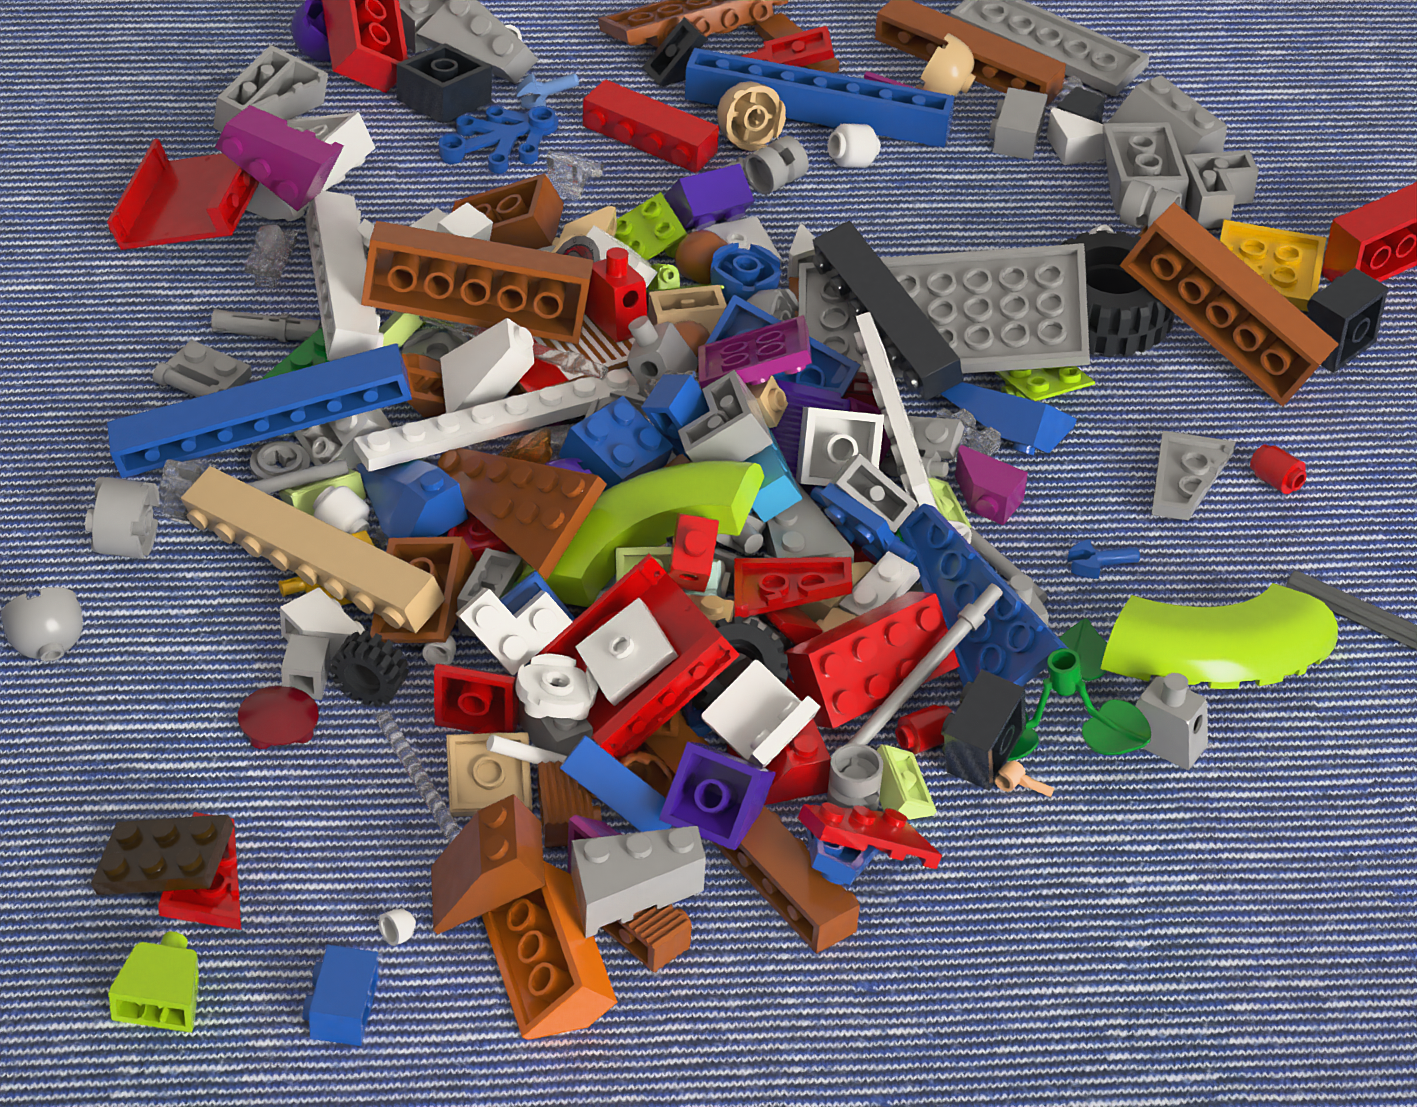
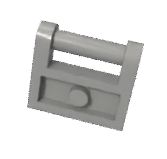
[152,340,252,397]

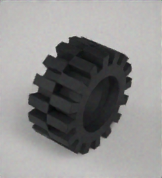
[330,631,409,707]

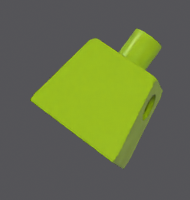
[108,931,199,1033]

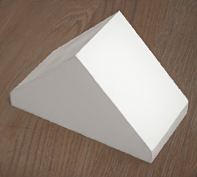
[1047,107,1106,165]

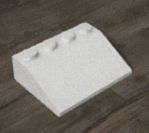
[246,112,375,221]

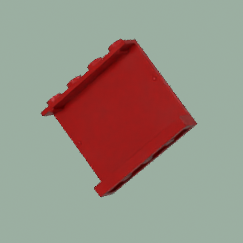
[107,139,260,250]
[530,553,740,761]

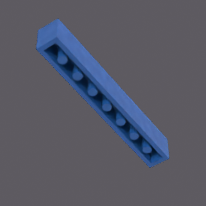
[685,48,955,148]
[107,343,412,478]

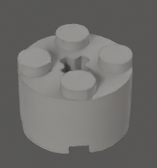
[85,477,159,559]

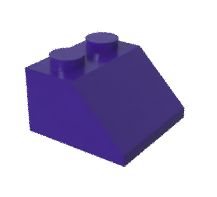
[664,163,755,230]
[659,742,776,850]

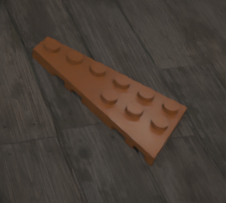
[437,448,607,580]

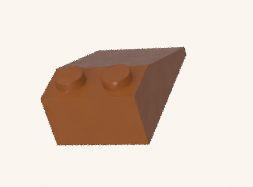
[451,173,564,250]
[370,537,476,643]
[431,794,545,934]

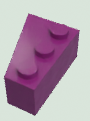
[215,105,344,212]

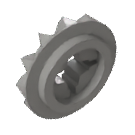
[250,441,310,480]

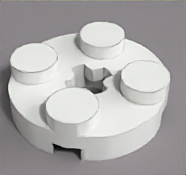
[515,654,598,720]

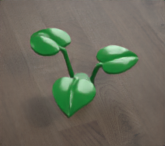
[1007,618,1151,761]

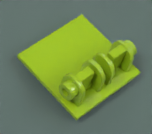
[614,192,687,261]
[646,264,724,294]
[995,366,1095,401]

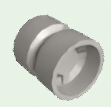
[744,135,809,195]
[1120,180,1182,229]
[827,743,884,811]

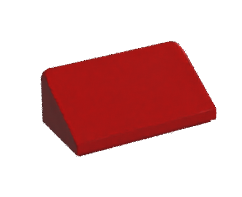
[762,606,823,646]

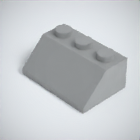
[1107,75,1228,161]

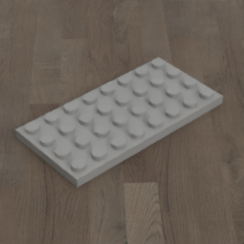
[798,243,1090,378]

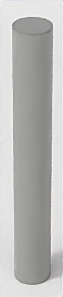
[246,458,349,494]
[970,528,1047,603]

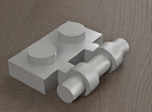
[879,416,964,478]

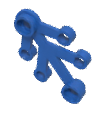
[439,106,559,174]

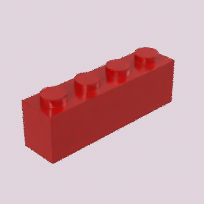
[582,79,719,173]

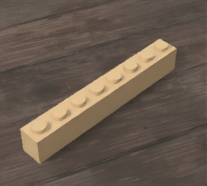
[181,466,445,633]

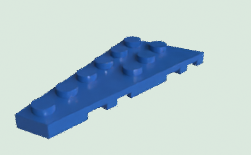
[899,503,1069,687]

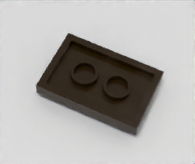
[90,814,234,895]

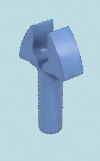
[516,73,579,109]

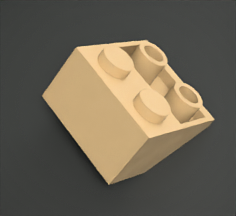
[648,285,727,335]

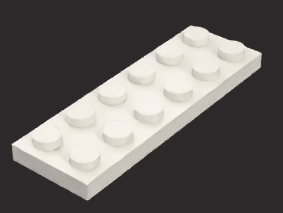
[854,312,938,511]

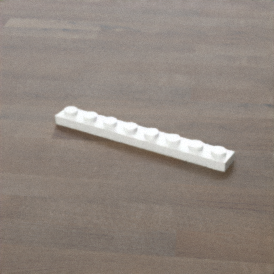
[354,368,642,472]

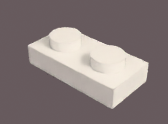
[839,551,920,616]

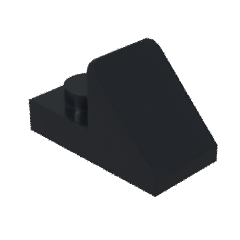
[643,17,708,87]

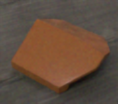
[401,352,446,417]

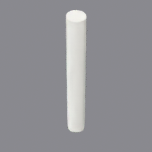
[486,735,568,765]

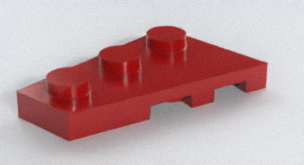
[734,557,852,618]
[797,802,943,869]
[158,812,241,930]

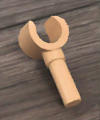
[995,761,1055,797]

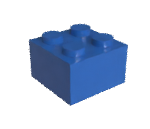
[559,396,674,493]

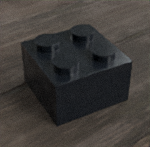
[397,43,492,123]
[1307,267,1389,373]
[941,669,1026,791]

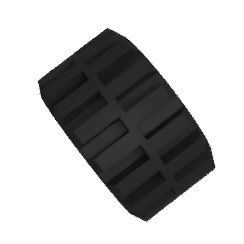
[692,617,788,710]

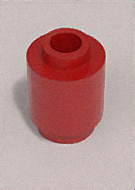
[1250,444,1307,494]
[895,704,953,755]

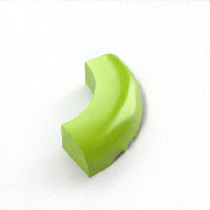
[517,461,765,608]
[1100,583,1338,689]

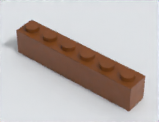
[875,0,1066,107]

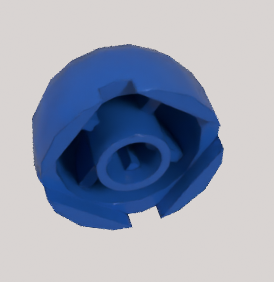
[710,243,781,305]

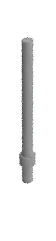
[846,583,1003,745]

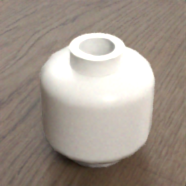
[828,124,880,168]
[313,486,370,534]

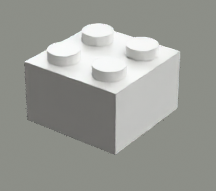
[796,407,884,486]

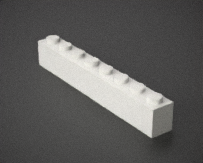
[305,190,384,361]

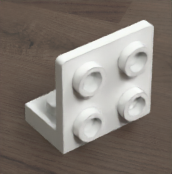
[701,660,820,768]

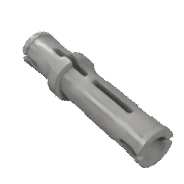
[211,309,322,343]

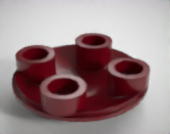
[238,686,319,749]

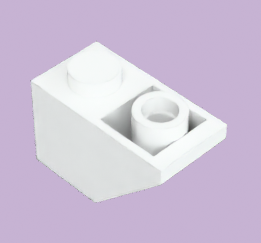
[280,587,365,660]

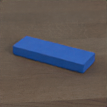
[559,735,672,832]

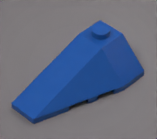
[697,294,861,398]
[940,382,1077,456]
[356,459,468,541]

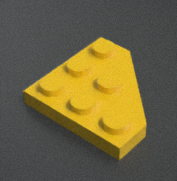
[1220,219,1327,311]

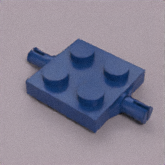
[810,482,916,563]

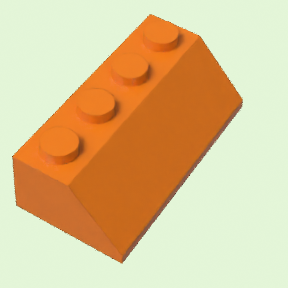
[482,861,617,1040]

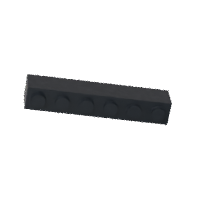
[812,220,963,401]

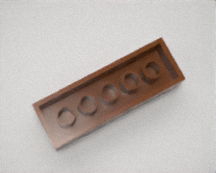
[1120,202,1339,407]
[361,221,594,344]

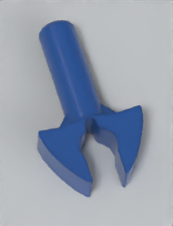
[1067,539,1140,579]

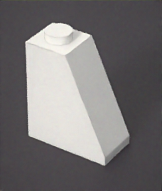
[440,318,535,413]

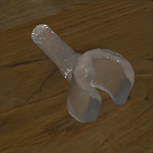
[1059,76,1107,101]

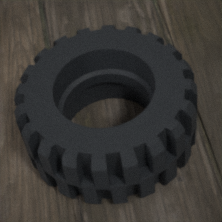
[1061,230,1175,357]

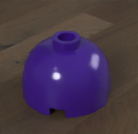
[291,0,331,62]

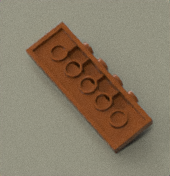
[598,0,789,47]

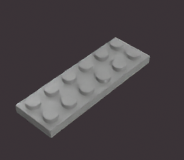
[950,0,1150,96]

